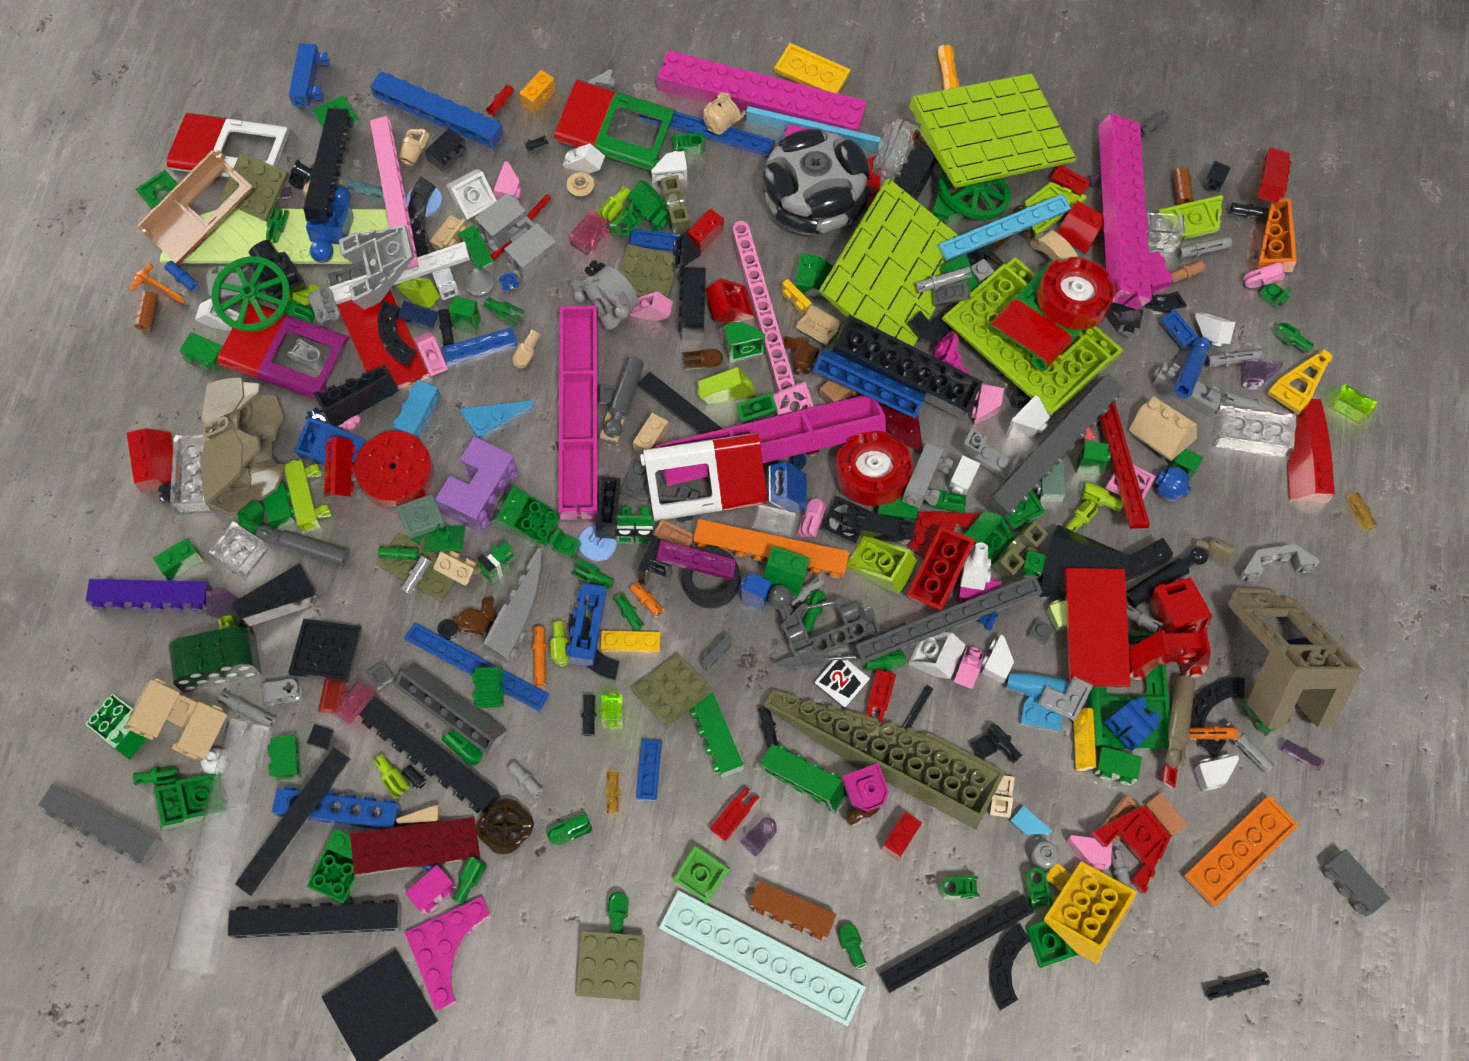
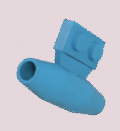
[1006,673,1087,731]

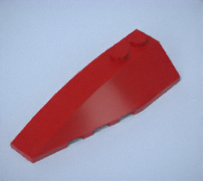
[1287,399,1335,503]

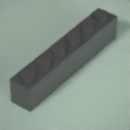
[394,662,507,755]
[38,784,162,864]

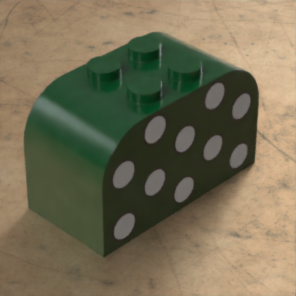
[168,627,262,693]

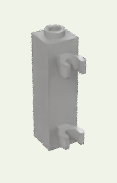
[1152,363,1225,418]
[902,443,954,508]

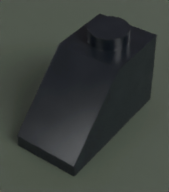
[1106,302,1144,337]

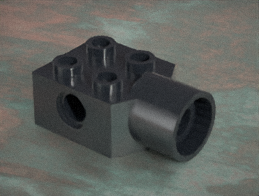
[248,240,307,307]

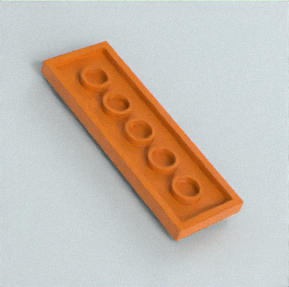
[1183,795,1299,908]

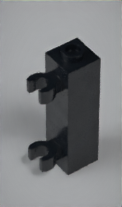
[840,508,915,545]

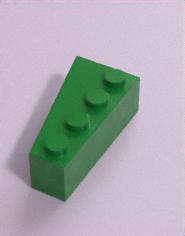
[760,744,847,814]

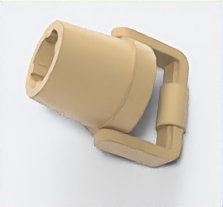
[398,129,430,166]

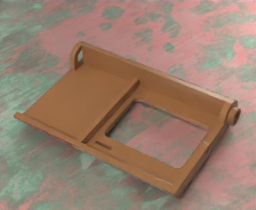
[136,149,254,266]

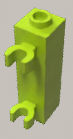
[284,460,332,533]

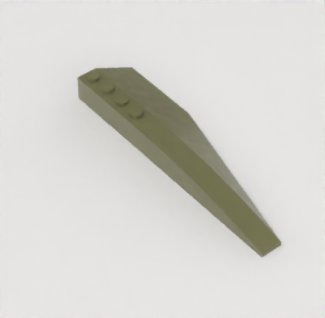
[764,690,1006,830]

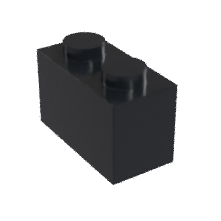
[425,128,467,172]

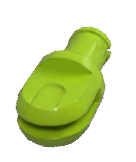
[1065,500,1099,532]

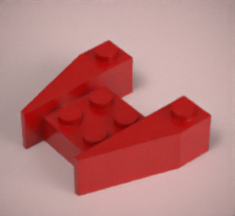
[1129,628,1211,680]

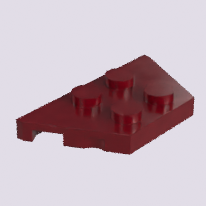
[879,403,923,454]

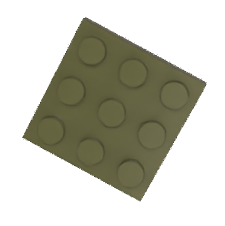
[218,152,290,222]
[620,244,676,299]
[631,653,713,728]
[576,930,645,1001]

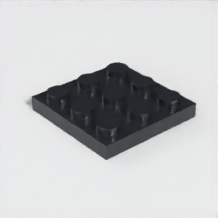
[288,619,362,683]

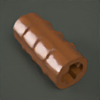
[1173,167,1194,205]
[134,291,158,331]

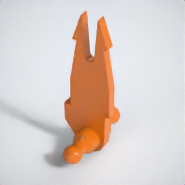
[129,263,185,304]

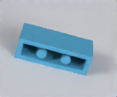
[393,380,441,439]

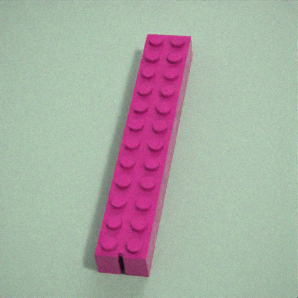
[657,50,867,132]
[1099,113,1152,310]
[559,306,599,520]
[656,395,886,486]

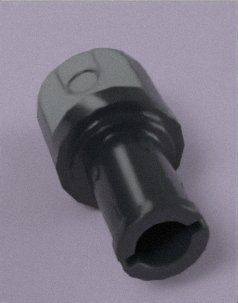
[986,724,1023,764]

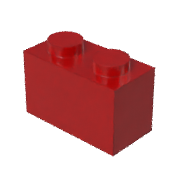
[687,208,724,253]
[881,811,922,861]

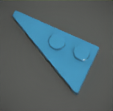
[460,400,535,439]

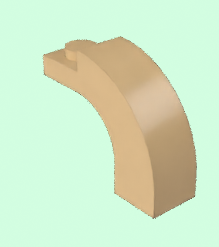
[1029,231,1078,262]

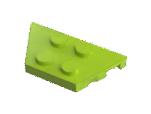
[1024,182,1087,236]
[1157,195,1223,240]

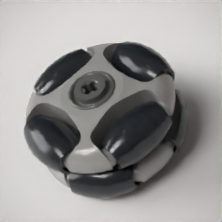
[762,129,870,235]

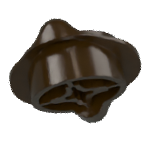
[476,798,534,855]

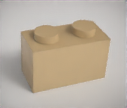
[633,413,669,455]

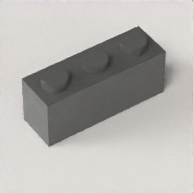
[1321,849,1390,917]

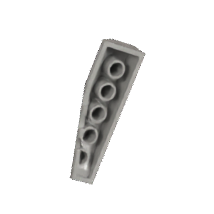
[483,548,544,664]

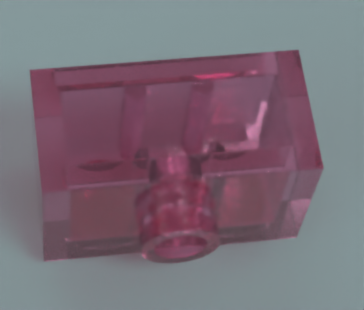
[569,211,609,255]
[330,681,376,726]

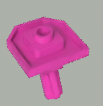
[932,332,969,374]
[842,763,889,812]

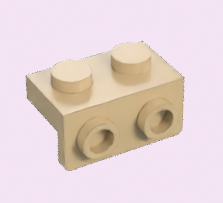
[796,305,841,346]
[433,551,480,585]

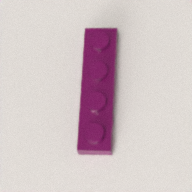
[656,540,736,580]

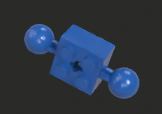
[306,185,354,263]

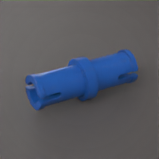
[164,261,199,292]

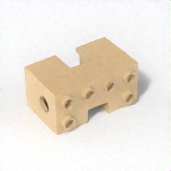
[123,678,227,761]

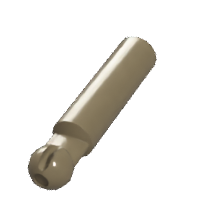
[1166,676,1195,768]

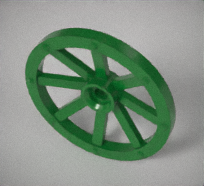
[938,170,1011,220]
[211,256,291,332]

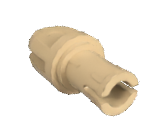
[512,330,541,368]

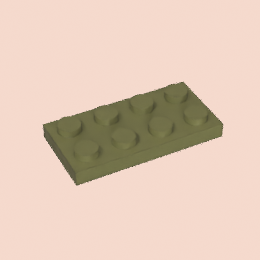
[376,533,457,603]

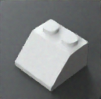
[446,169,497,220]
[908,632,966,679]

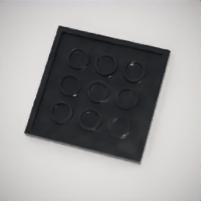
[321,949,438,1061]

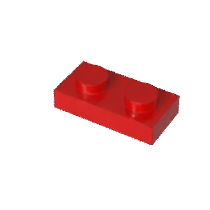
[1050,165,1091,196]

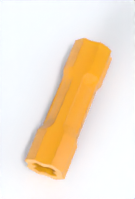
[938,45,960,90]

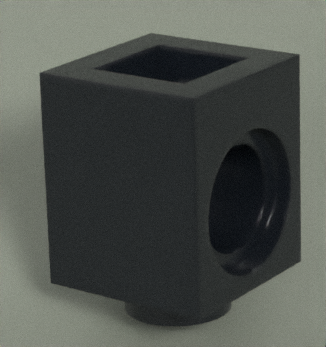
[1203,161,1231,193]

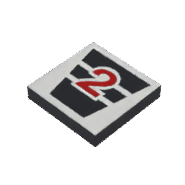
[814,654,870,709]

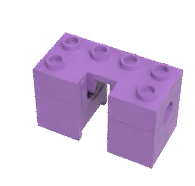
[435,437,519,533]

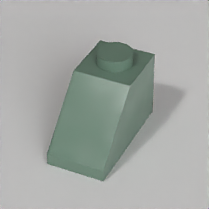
[1036,460,1066,502]

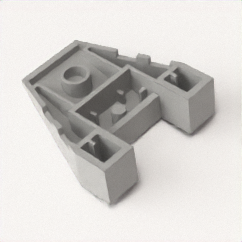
[339,225,414,310]

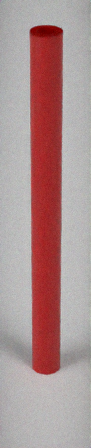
[490,194,551,261]

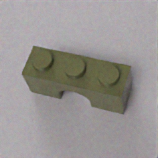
[661,175,690,234]
[991,521,1048,578]

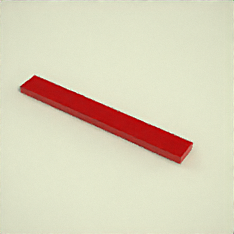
[1098,403,1150,529]

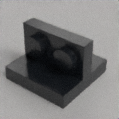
[637,537,673,586]

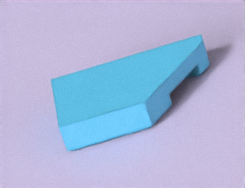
[1010,806,1053,836]

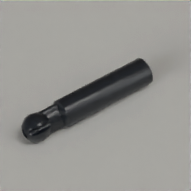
[1126,547,1208,608]

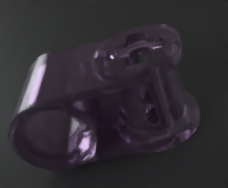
[740,817,777,857]

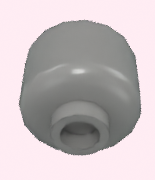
[1031,841,1060,870]

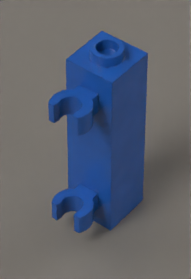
[288,43,330,107]

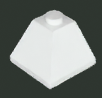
[1006,395,1050,438]

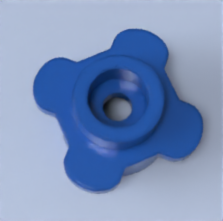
[499,273,520,292]

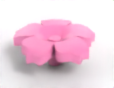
[339,415,361,431]

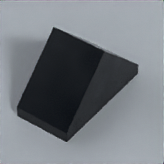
[673,233,701,273]

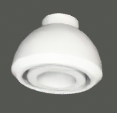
[200,747,229,775]

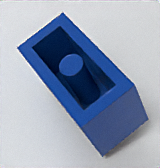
[740,572,772,611]

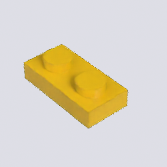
[782,279,812,315]

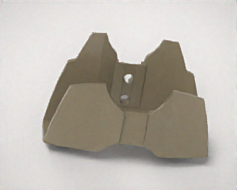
[200,377,285,515]

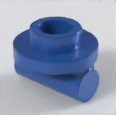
[979,612,999,630]

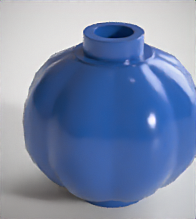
[1154,467,1191,501]

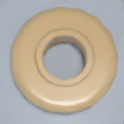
[566,172,594,197]

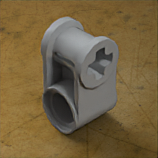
[309,286,340,323]
[287,338,325,370]
[262,679,303,706]

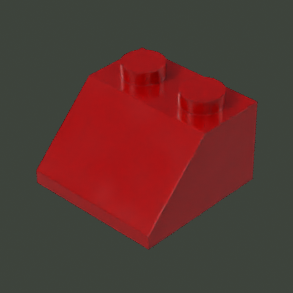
[1057,200,1104,254]
[705,278,754,324]

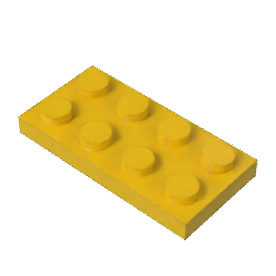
[774,43,851,94]

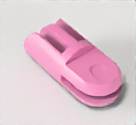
[1244,262,1285,288]
[797,498,826,538]

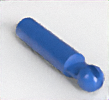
[1174,337,1210,398]

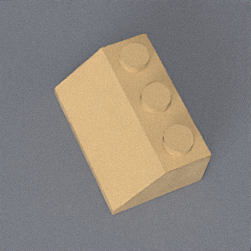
[1128,397,1197,461]

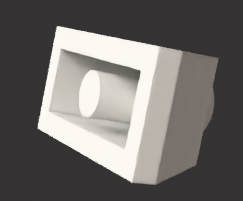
[651,151,687,183]
[195,299,239,331]
[1195,313,1235,346]
[948,456,980,495]

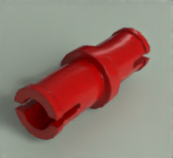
[486,84,514,116]

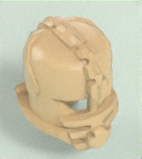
[703,92,746,135]

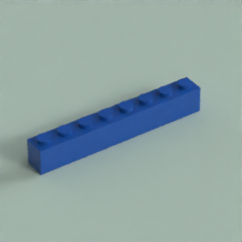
[370,71,504,150]

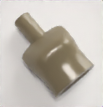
[1195,539,1234,563]

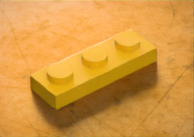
[601,631,661,653]
[1073,708,1096,771]

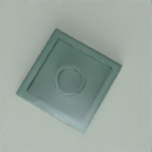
[396,494,445,539]

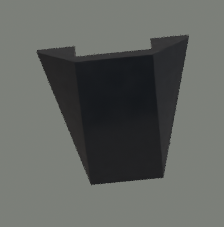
[1041,525,1131,598]

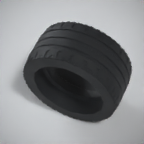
[682,547,740,609]

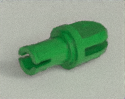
[1275,323,1314,353]
[802,590,826,632]
[864,650,907,671]
[133,766,180,787]
[607,892,629,933]
[838,923,867,969]

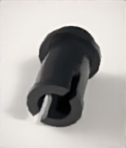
[525,135,549,153]
[402,764,427,790]

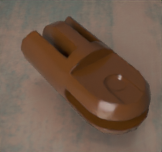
[682,349,723,371]

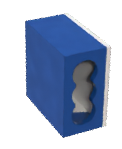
[769,461,807,513]

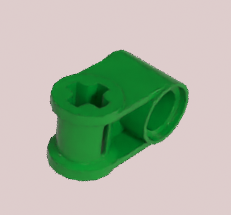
[671,132,705,157]
[609,204,644,236]
[237,500,264,538]
[1024,868,1053,910]
[938,876,980,900]

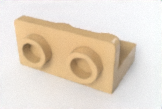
[430,215,469,250]

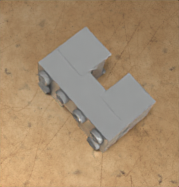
[475,193,557,284]

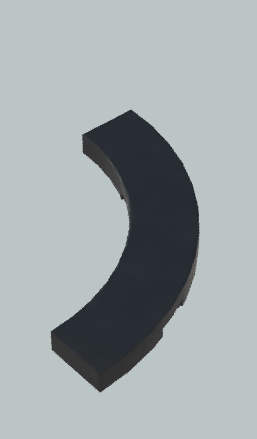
[408,176,436,257]

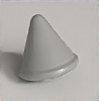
[464,268,494,296]

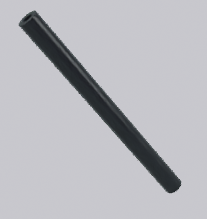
[882,685,933,765]

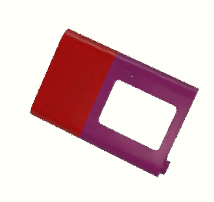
[217,303,350,401]

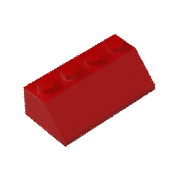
[907,526,976,611]

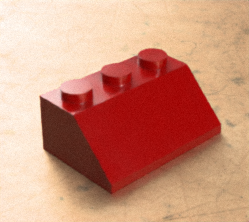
[126,428,179,492]
[324,437,355,498]

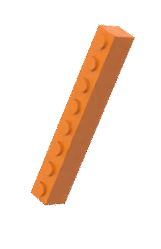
[693,519,850,579]

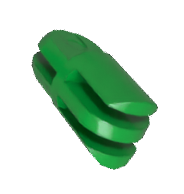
[266,207,290,243]

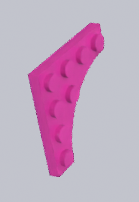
[405,896,491,1011]

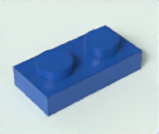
[1160,310,1198,349]

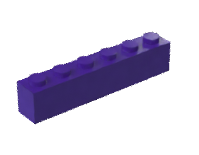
[86,579,212,612]

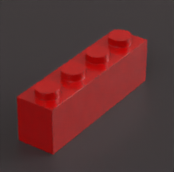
[1257,147,1292,204]

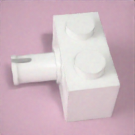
[960,542,991,590]

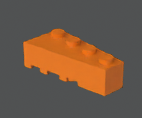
[1256,198,1297,272]

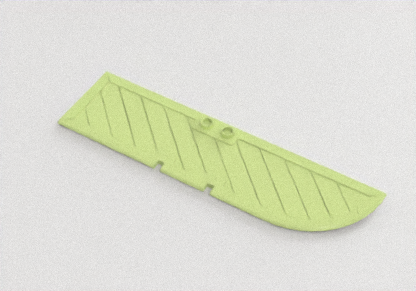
[159,208,389,264]

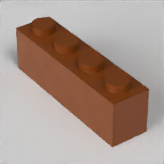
[750,881,837,941]

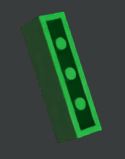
[689,693,744,779]

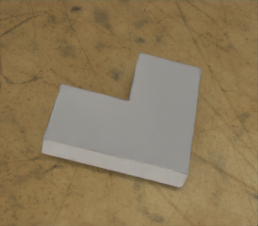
[1038,676,1093,721]

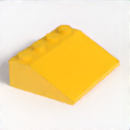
[1044,861,1137,964]

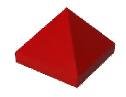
[1158,763,1178,789]

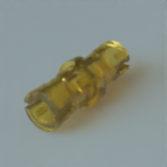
[1348,492,1378,530]
[605,771,621,814]

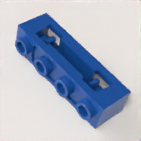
[566,583,607,666]

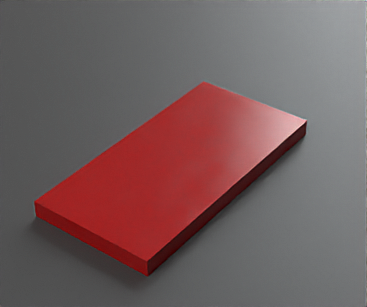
[337,290,429,389]
[1064,568,1131,687]

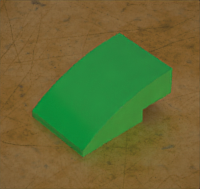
[153,773,226,831]

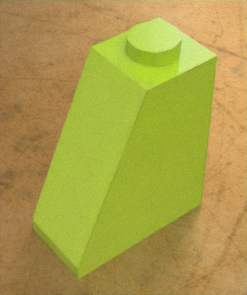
[697,367,756,404]

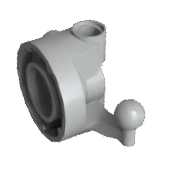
[571,266,638,330]

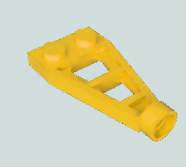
[1267,350,1333,415]

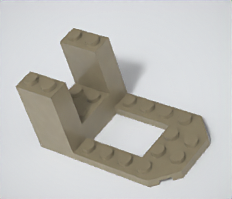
[1228,588,1362,729]

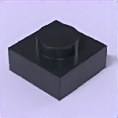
[969,735,997,760]

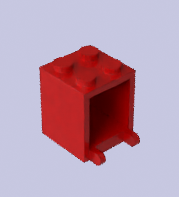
[1149,577,1212,634]

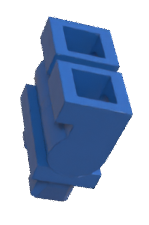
[1104,697,1161,752]

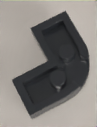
[906,310,952,343]

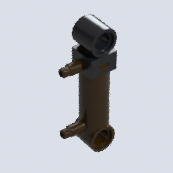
[966,205,1033,266]

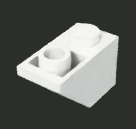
[563,144,605,174]
[981,635,1014,684]
[1194,754,1239,792]

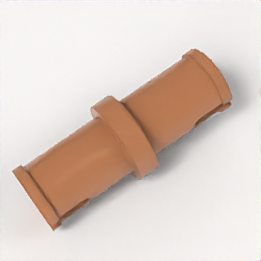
[1171,260,1205,284]

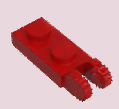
[866,669,896,723]
[710,787,760,843]

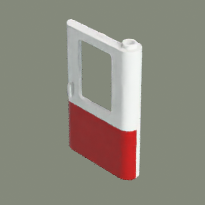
[166,112,291,178]
[640,433,767,521]

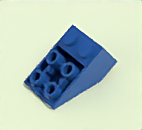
[294,417,366,466]

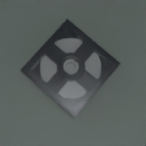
[820,496,872,546]

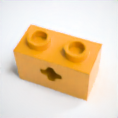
[519,70,556,114]

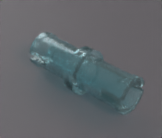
[347,178,383,198]

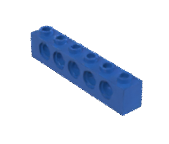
[813,348,926,418]
[272,786,401,830]

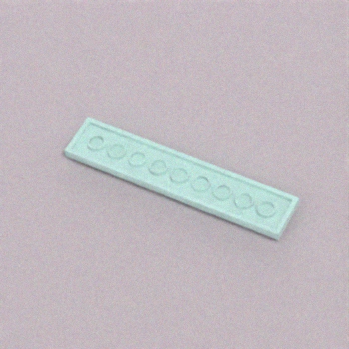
[659,890,866,1027]

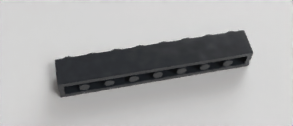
[303,108,353,222]
[359,696,500,814]
[227,899,401,939]

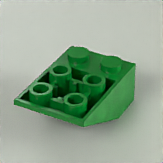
[490,485,560,547]
[85,693,148,760]
[306,829,362,903]

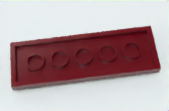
[349,817,480,877]

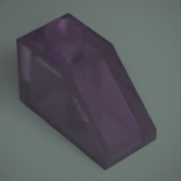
[1241,359,1283,390]
[206,588,239,620]

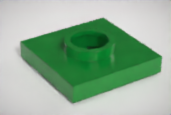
[135,170,177,209]

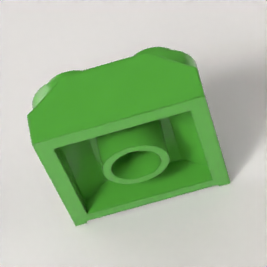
[673,845,731,904]

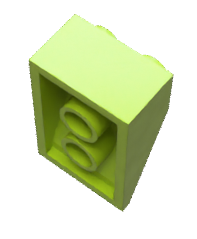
[846,536,918,594]

